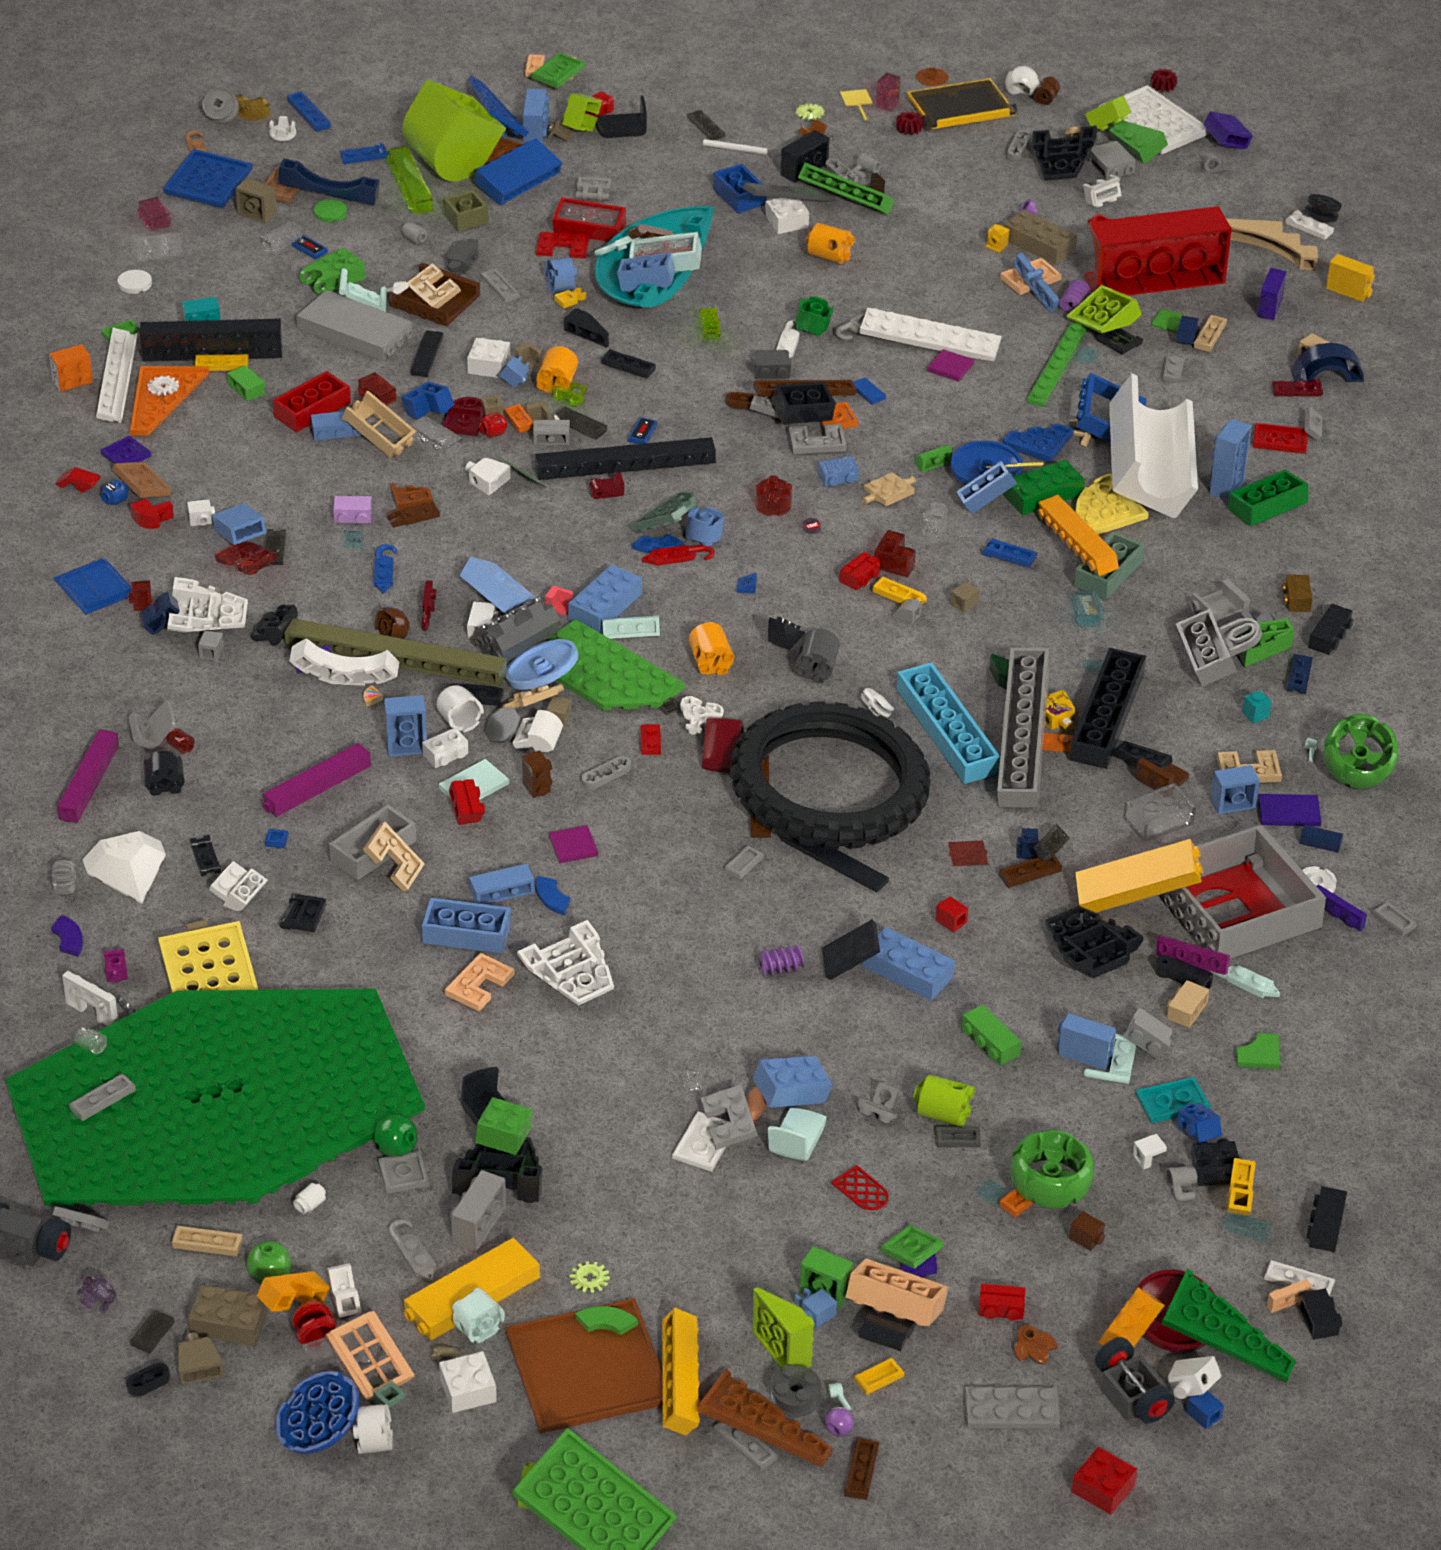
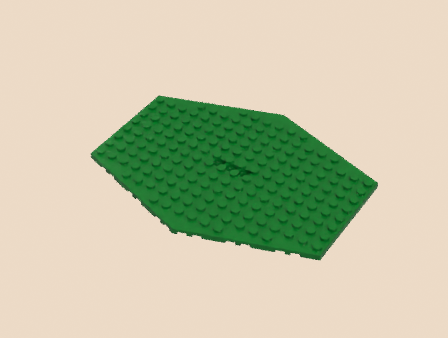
[5,989,425,1206]

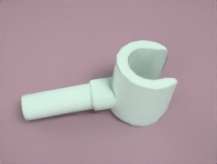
[1305,738,1317,762]
[828,1383,852,1410]

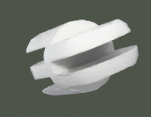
[861,688,894,717]

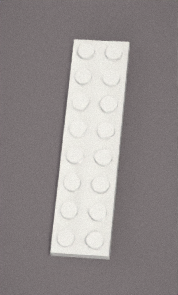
[860,308,1002,361]

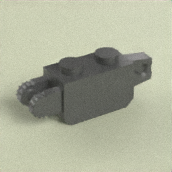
[447,238,479,276]

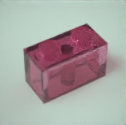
[876,72,900,112]
[137,196,171,231]

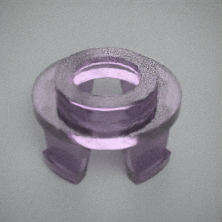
[77,1276,117,1313]

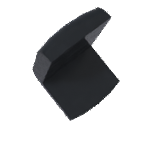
[598,96,647,138]
[461,1067,505,1126]

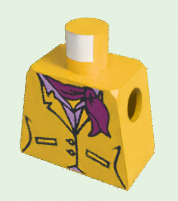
[1045,690,1075,732]

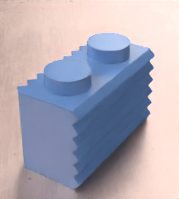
[818,455,859,487]

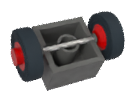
[1095,1337,1175,1423]

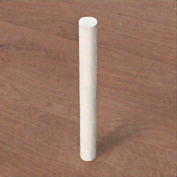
[703,139,768,154]

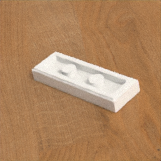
[1264,1260,1335,1296]

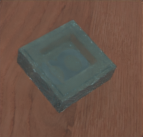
[1077,347,1099,364]
[344,530,364,549]
[977,1180,1008,1206]

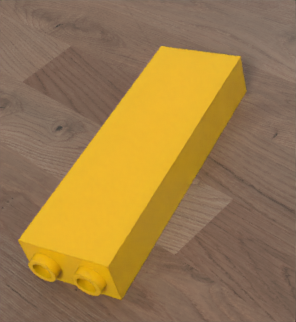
[1075,839,1203,913]
[403,1237,540,1341]

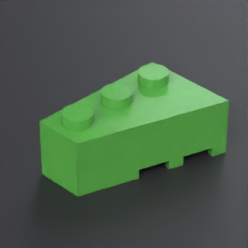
[1236,618,1294,667]

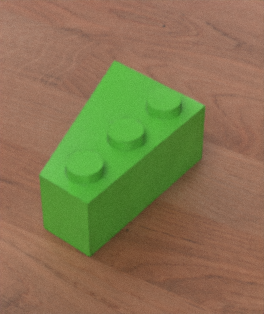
[1109,120,1168,164]

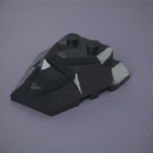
[1032,125,1098,181]
[1045,906,1143,978]

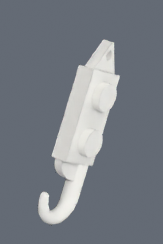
[776,320,800,358]

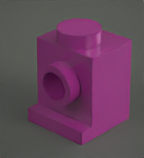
[103,949,128,982]

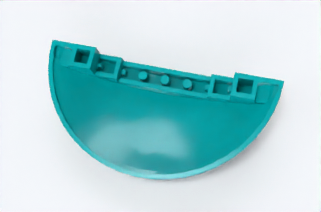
[595,206,715,307]

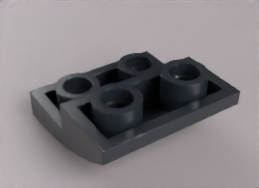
[859,1308,916,1351]

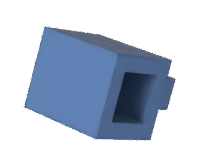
[498,356,530,387]
[794,1288,837,1328]

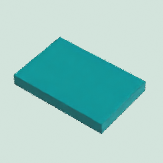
[1135,1077,1211,1124]

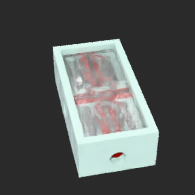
[629,232,702,272]

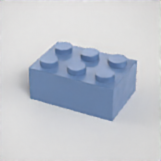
[523,89,550,142]
[617,253,675,292]
[384,695,427,757]
[753,1056,833,1108]

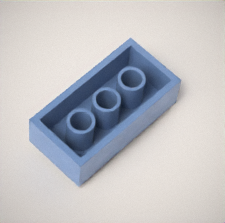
[1209,419,1251,500]
[568,564,642,633]
[422,898,511,953]
[862,927,955,1001]

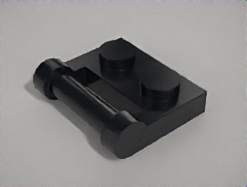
[1097,328,1143,355]
[279,894,326,932]

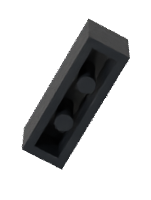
[1308,604,1354,655]
[1306,1186,1347,1252]

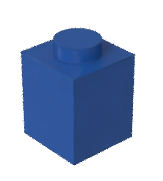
[1186,1390,1224,1429]

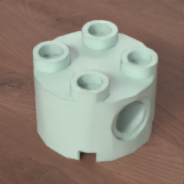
[452,1288,505,1343]

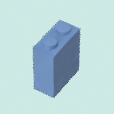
[212,503,267,545]
[1056,1013,1116,1070]

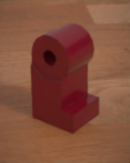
[589,473,624,499]

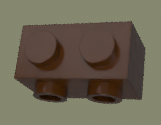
[522,750,552,798]

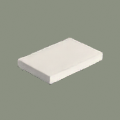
[672,1111,730,1172]

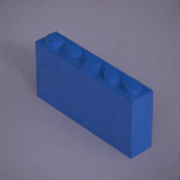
[474,138,563,205]

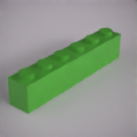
[798,163,895,215]

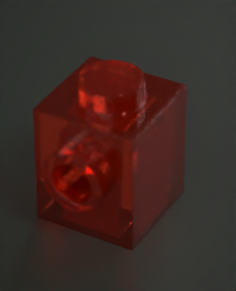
[128,580,152,611]

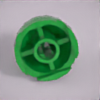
[374,1114,418,1157]

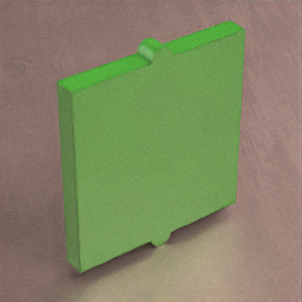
[1151,308,1187,333]

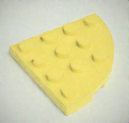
[1076,473,1149,535]

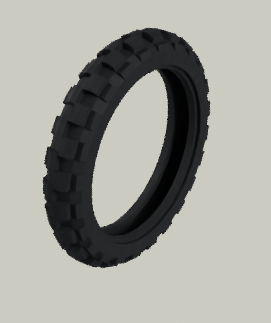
[730,701,931,849]

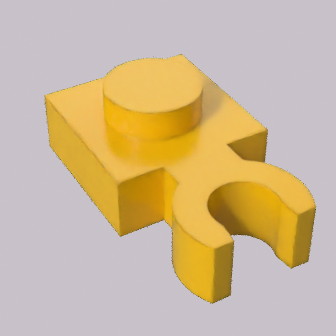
[554,287,586,309]

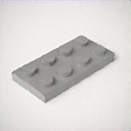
[965,1387,1060,1429]

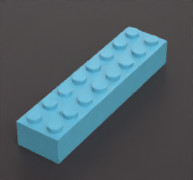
[896,662,1000,784]

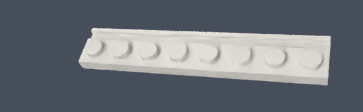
[96,328,137,423]

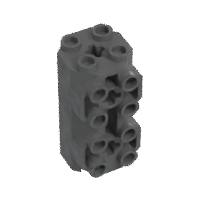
[475,596,560,661]

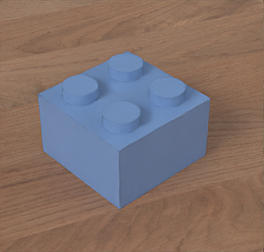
[1211,765,1260,814]

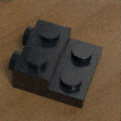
[1191,1138,1239,1186]

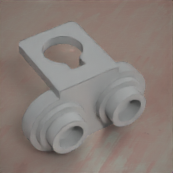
[857,1082,899,1123]

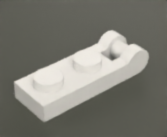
[1285,210,1334,240]

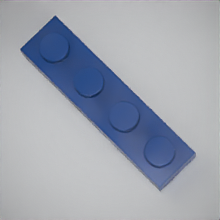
[287,91,331,132]

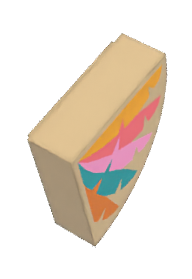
[363,685,383,707]

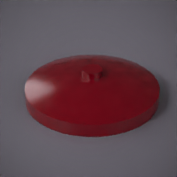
[1135,1269,1215,1353]

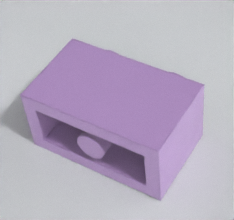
[334,496,372,524]

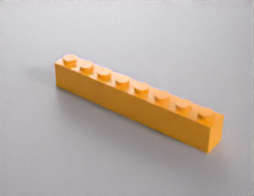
[1038,495,1119,576]

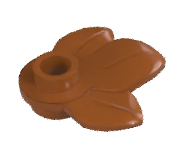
[1014,1325,1058,1364]

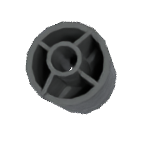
[795,628,840,683]

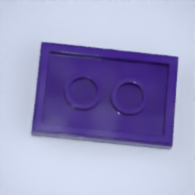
[1258,794,1321,827]

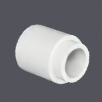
[293,1183,326,1215]

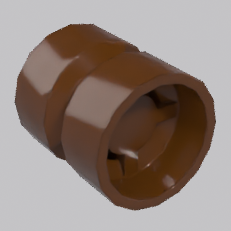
[1033,77,1060,105]

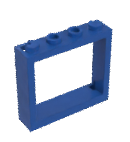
[1076,373,1146,443]

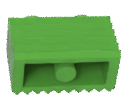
[227,365,265,401]

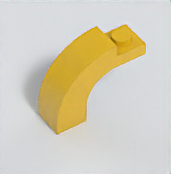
[1226,1158,1256,1217]

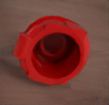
[292,1301,338,1348]

